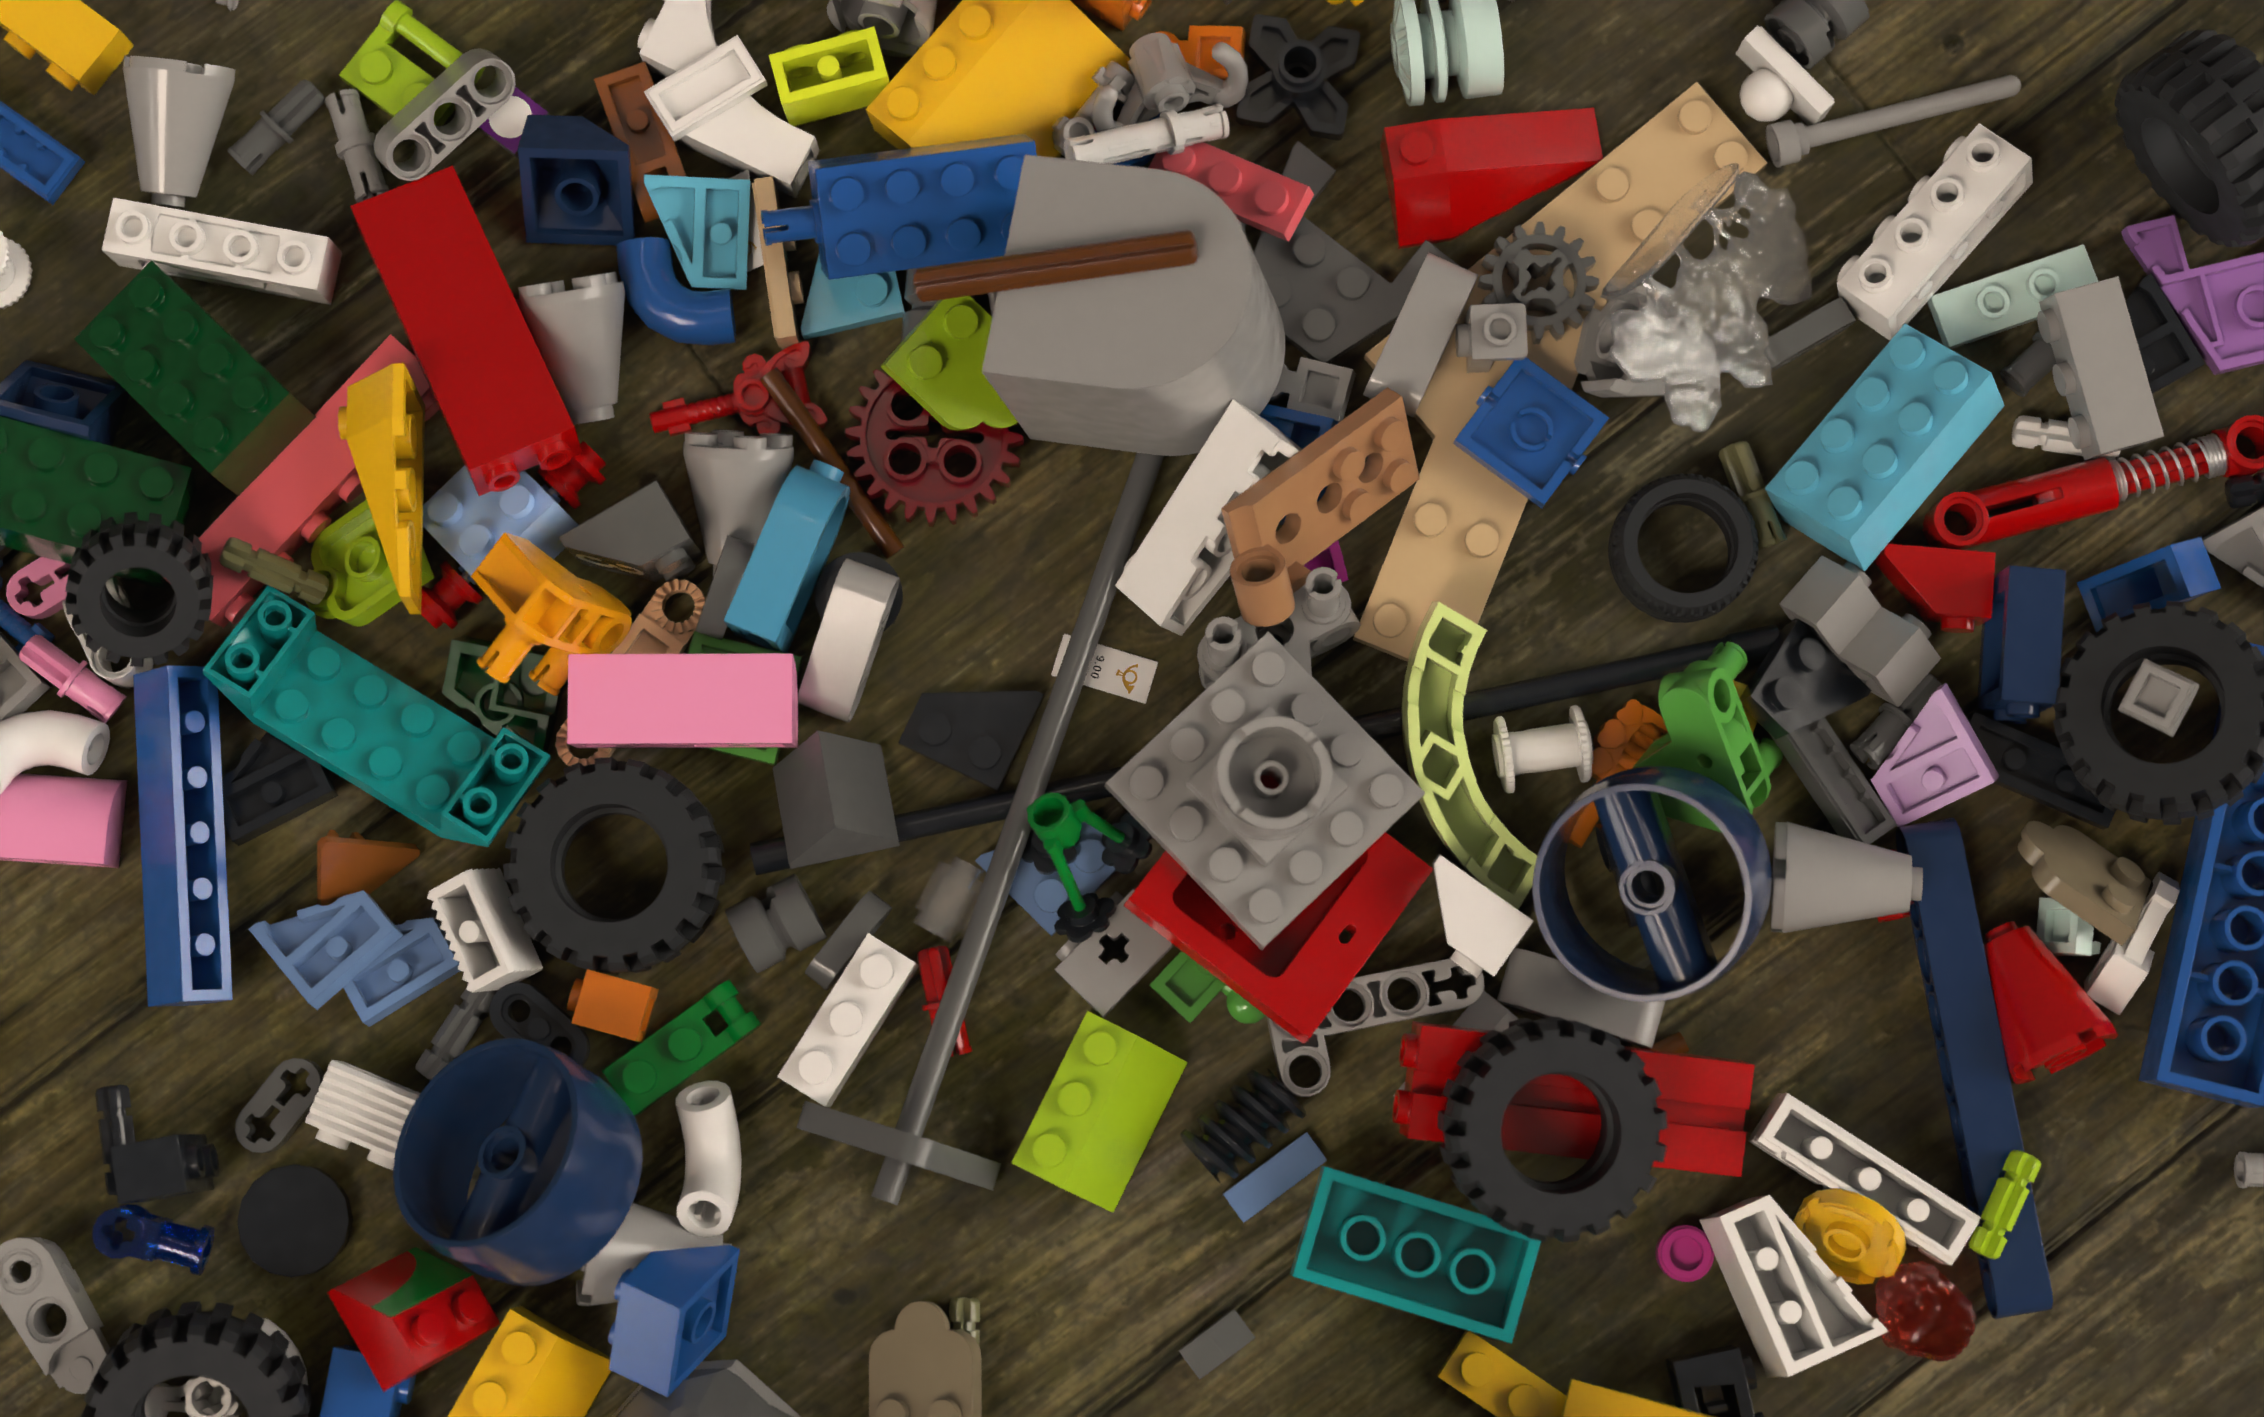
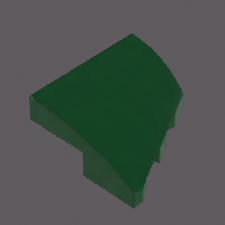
[442,636,564,753]

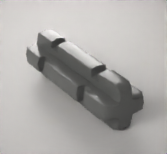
[415,987,496,1080]

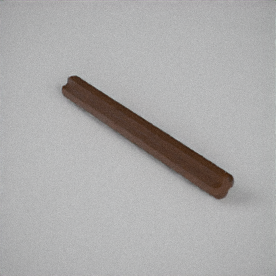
[913,230,1198,302]

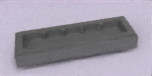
[1768,717,1897,844]

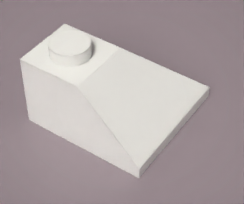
[1432,854,1533,978]

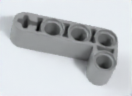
[1268,959,1484,1097]

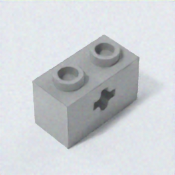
[1055,889,1174,1018]

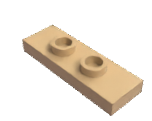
[752,176,804,350]

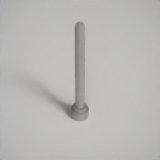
[1766,75,2021,167]

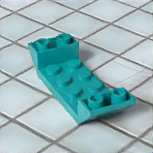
[203,585,551,847]

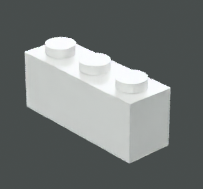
[777,933,919,1107]

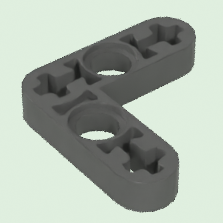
[796,1101,1002,1191]

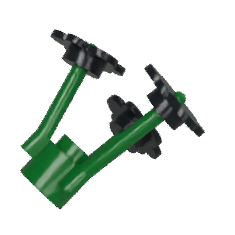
[1022,792,1152,943]

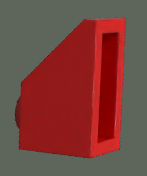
[1873,544,1996,633]

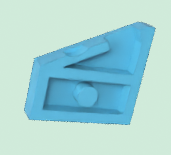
[644,174,750,290]
[801,255,905,340]

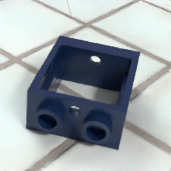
[1977,565,2066,725]

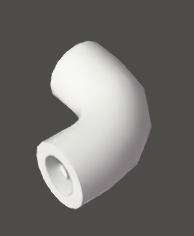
[0,710,110,794]
[676,1081,742,1238]

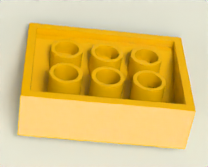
[866,0,1131,158]

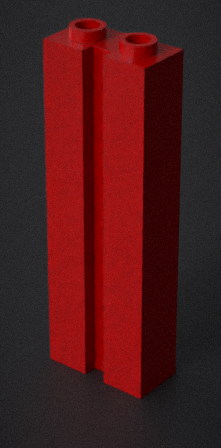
[350,165,583,496]
[1392,1021,1755,1177]

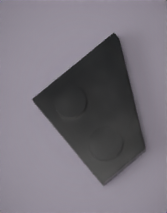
[2126,274,2205,394]
[1740,619,1871,739]
[222,732,338,846]

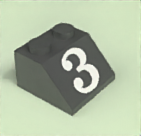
[559,481,703,583]

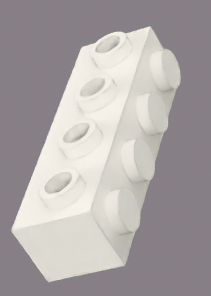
[1837,123,2033,341]

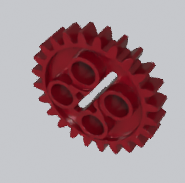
[845,369,1024,527]

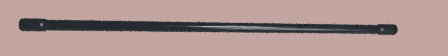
[750,624,1780,876]

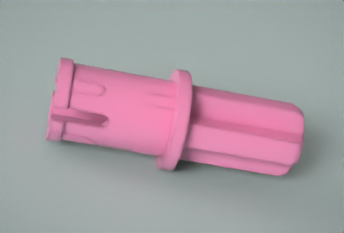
[19,634,127,724]

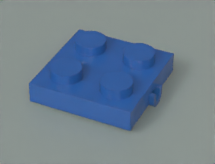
[1453,357,1609,509]

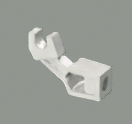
[2084,872,2180,1015]

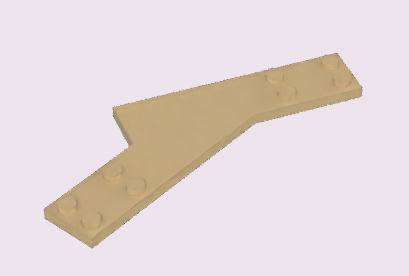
[1353,82,1767,662]

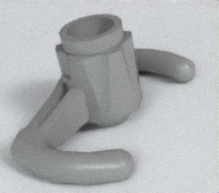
[1092,33,1248,133]

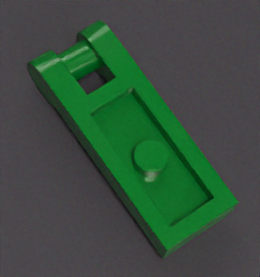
[602,979,762,1117]

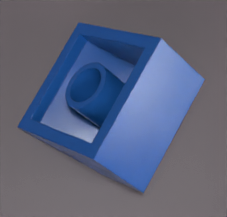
[608,1245,740,1397]

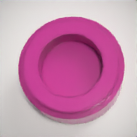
[1656,1225,1714,1282]

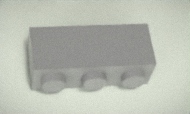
[2037,276,2164,460]

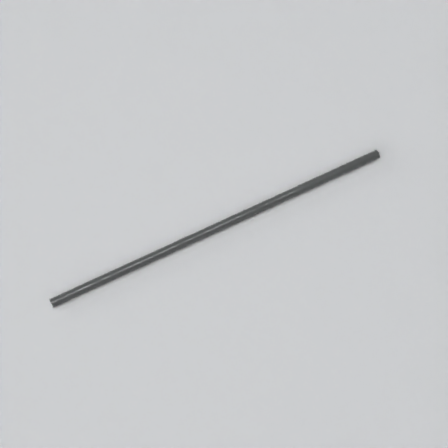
[871,221,1247,1206]

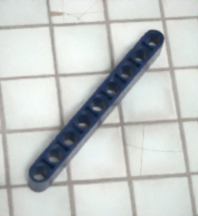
[1896,818,2053,1319]

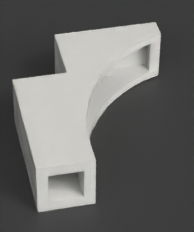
[637,0,820,198]

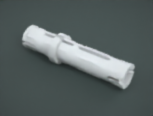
[1064,103,1230,164]

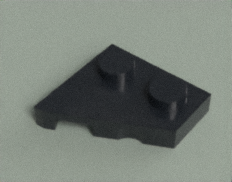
[898,691,1044,792]

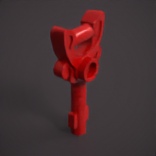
[649,341,828,436]

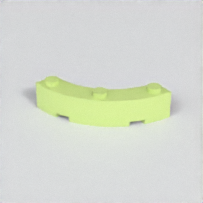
[1401,601,1538,909]

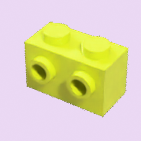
[769,26,890,126]

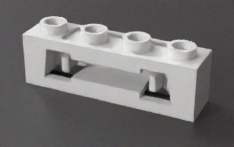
[102,198,342,305]

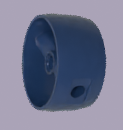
[1533,766,1772,1002]
[393,1038,643,1286]

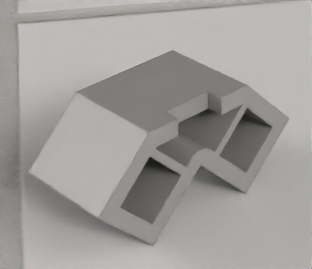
[1779,556,1941,707]

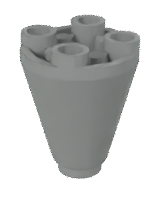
[515,272,625,424]
[683,430,794,576]

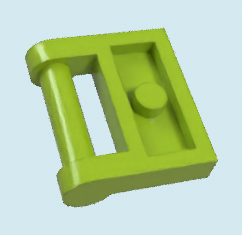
[339,0,485,126]

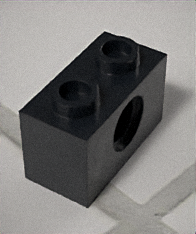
[110,1134,219,1204]

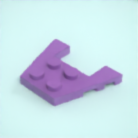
[2121,215,2264,375]

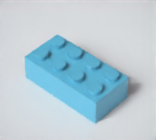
[1765,324,2005,572]

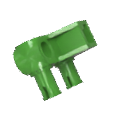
[1633,641,1783,832]

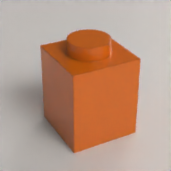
[567,969,659,1042]

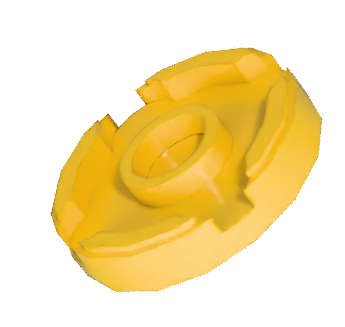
[1793,1189,1906,1285]

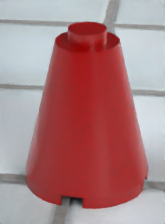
[1984,921,2118,1084]

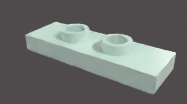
[1927,244,2098,349]

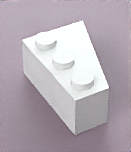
[1699,1195,1889,1377]

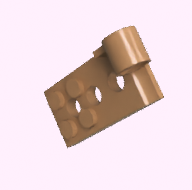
[1221,388,1420,627]

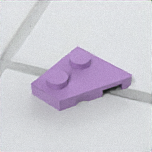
[1871,683,2000,827]

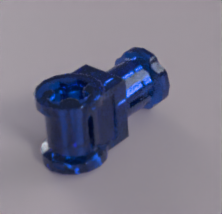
[92,1204,215,1276]

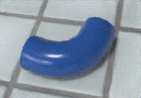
[616,237,736,345]

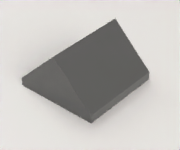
[773,730,900,869]

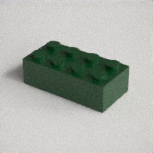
[74,260,316,496]
[0,416,197,589]

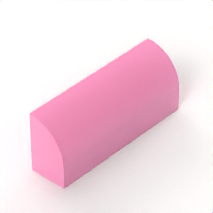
[567,653,798,748]
[0,773,127,868]

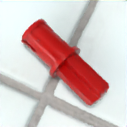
[917,945,973,1057]

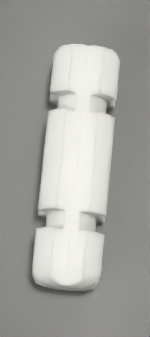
[2012,415,2121,460]

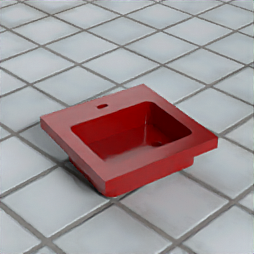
[1123,775,1433,1044]

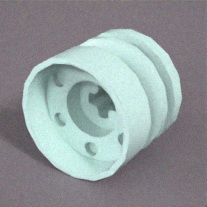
[1390,0,1504,106]

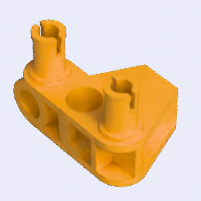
[471,532,632,696]

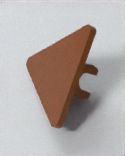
[317,830,420,906]

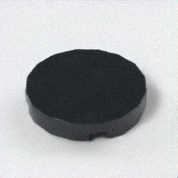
[237,1164,353,1277]

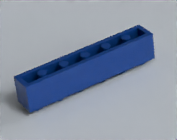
[133,665,233,1007]

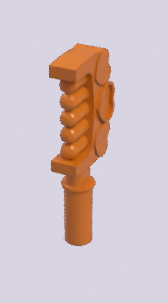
[1569,699,1668,848]

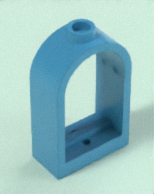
[724,460,850,653]

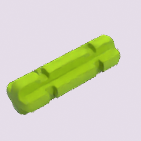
[1969,1150,2041,1259]

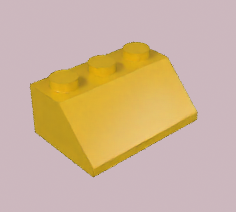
[448,1306,612,1417]

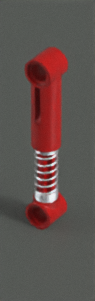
[1923,415,2264,550]

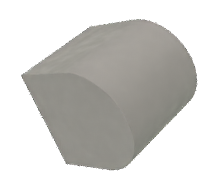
[982,155,1285,456]

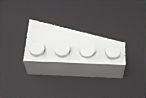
[1115,399,1302,636]

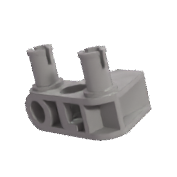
[1197,567,1361,689]

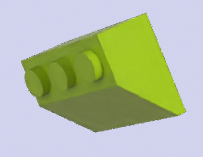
[1012,1011,1188,1213]

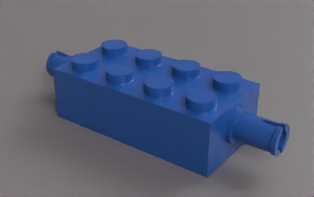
[761,134,1037,280]

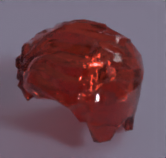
[1875,1261,1976,1362]

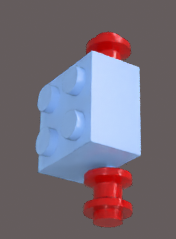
[421,441,607,630]

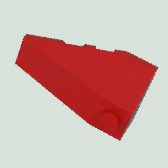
[1380,108,1603,249]

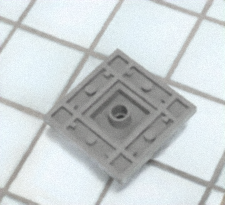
[1105,631,1425,950]

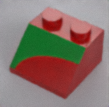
[327,1247,501,1392]

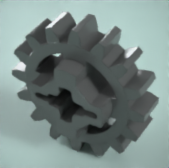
[1478,222,1599,344]

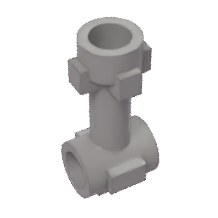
[1052,61,1135,156]

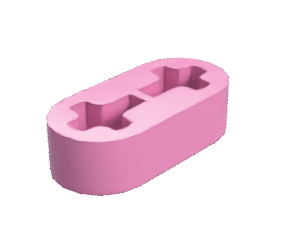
[6,556,71,619]

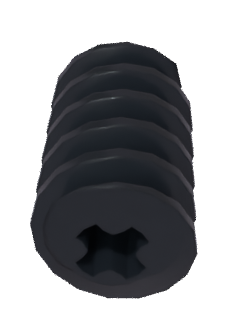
[1180,1068,1307,1184]

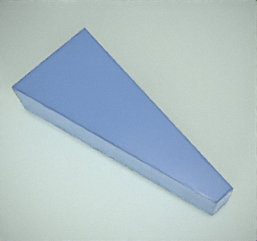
[1222,1132,1327,1223]

